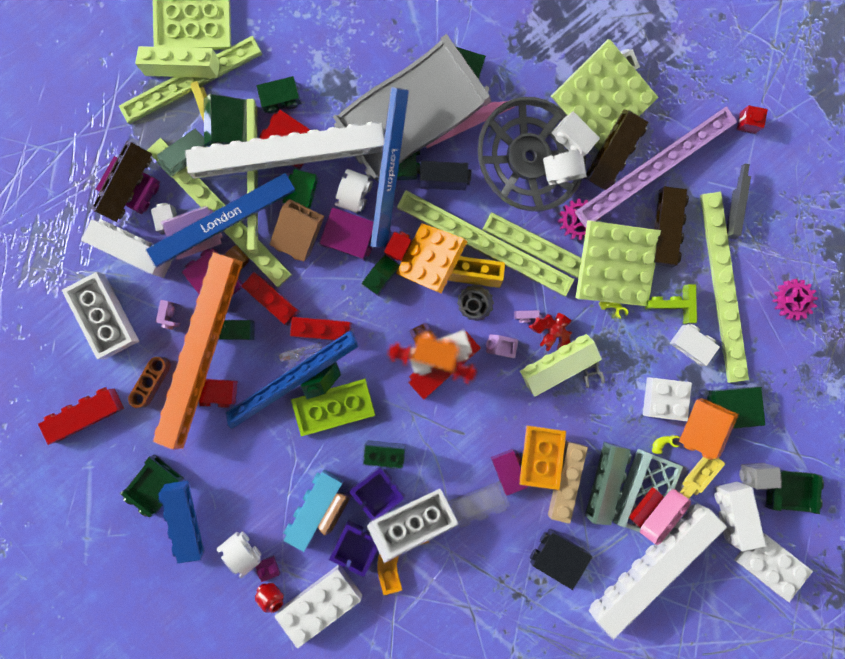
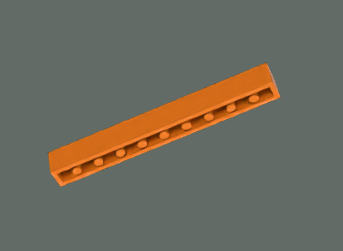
[153,252,243,450]

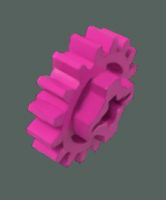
[558,198,601,241]
[773,279,818,321]

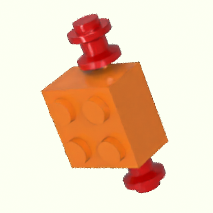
[388,332,477,384]

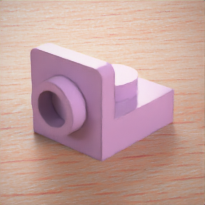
[156,300,180,330]
[514,310,543,323]
[486,335,518,358]

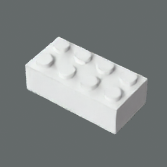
[81,219,173,278]
[62,272,140,359]
[367,489,458,563]
[274,565,362,649]

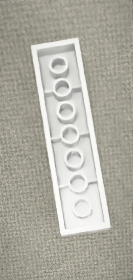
[589,503,727,639]

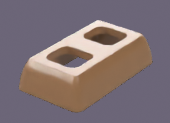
[318,493,352,536]

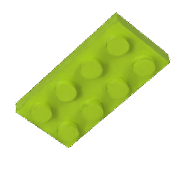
[291,378,376,436]

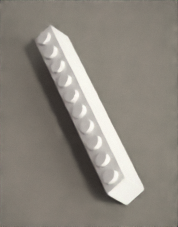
[185,121,384,179]

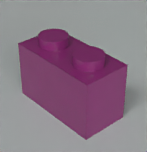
[491,449,528,496]

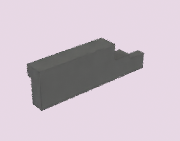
[727,163,751,239]

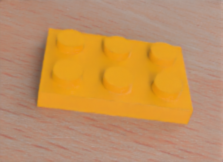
[519,426,566,490]

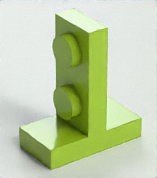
[645,284,697,324]

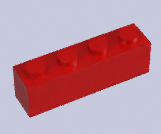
[408,331,481,400]
[38,387,125,445]

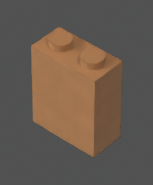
[269,200,324,262]

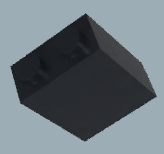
[420,161,472,190]
[530,529,593,590]

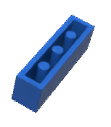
[159,481,204,564]

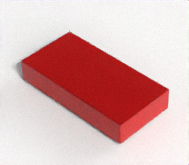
[629,487,664,528]

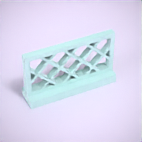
[612,449,683,532]

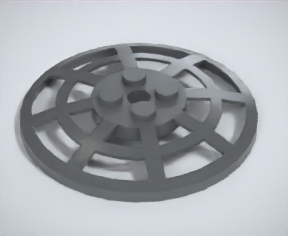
[478,97,586,212]

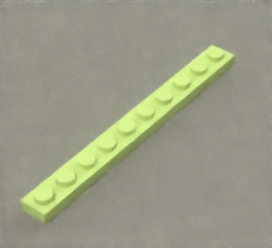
[147,138,292,288]
[397,190,575,297]
[700,192,749,383]

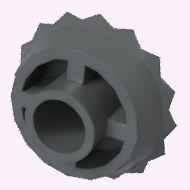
[457,284,494,321]

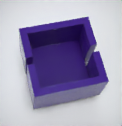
[349,467,405,521]
[329,520,378,577]

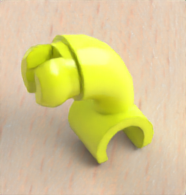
[599,301,628,319]
[652,435,680,454]

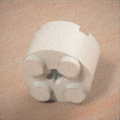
[543,150,586,185]
[335,169,373,213]
[217,531,262,578]

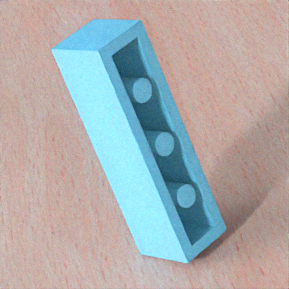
[283,470,344,552]

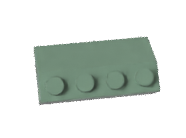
[585,442,632,525]

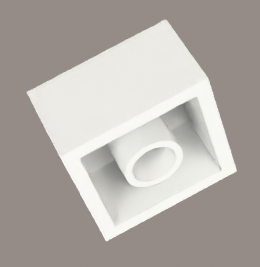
[643,377,692,421]

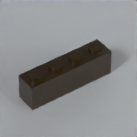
[584,110,649,190]
[91,141,152,222]
[654,186,689,267]

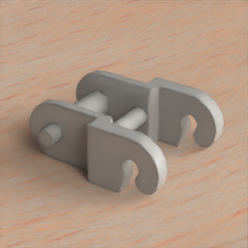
[583,363,605,388]

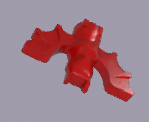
[529,313,572,351]

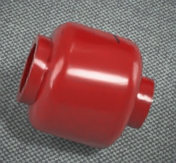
[255,583,284,613]

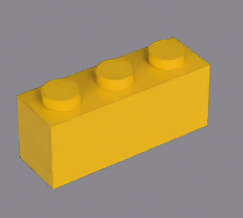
[448,256,505,288]

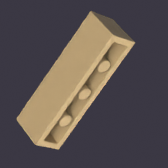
[548,441,588,524]

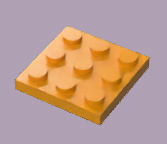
[396,223,468,294]

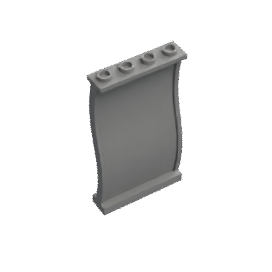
[333,34,492,182]

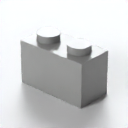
[739,463,781,489]

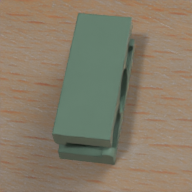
[157,128,207,177]

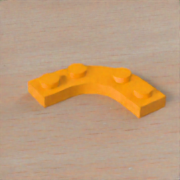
[377,541,429,595]

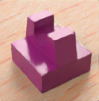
[256,555,281,582]

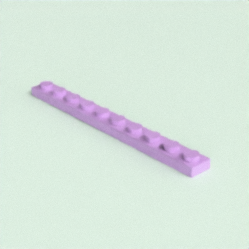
[575,106,737,228]

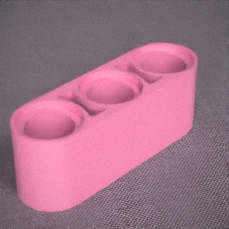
[640,489,691,545]

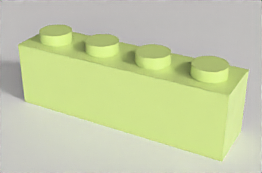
[135,46,220,78]
[520,334,602,397]

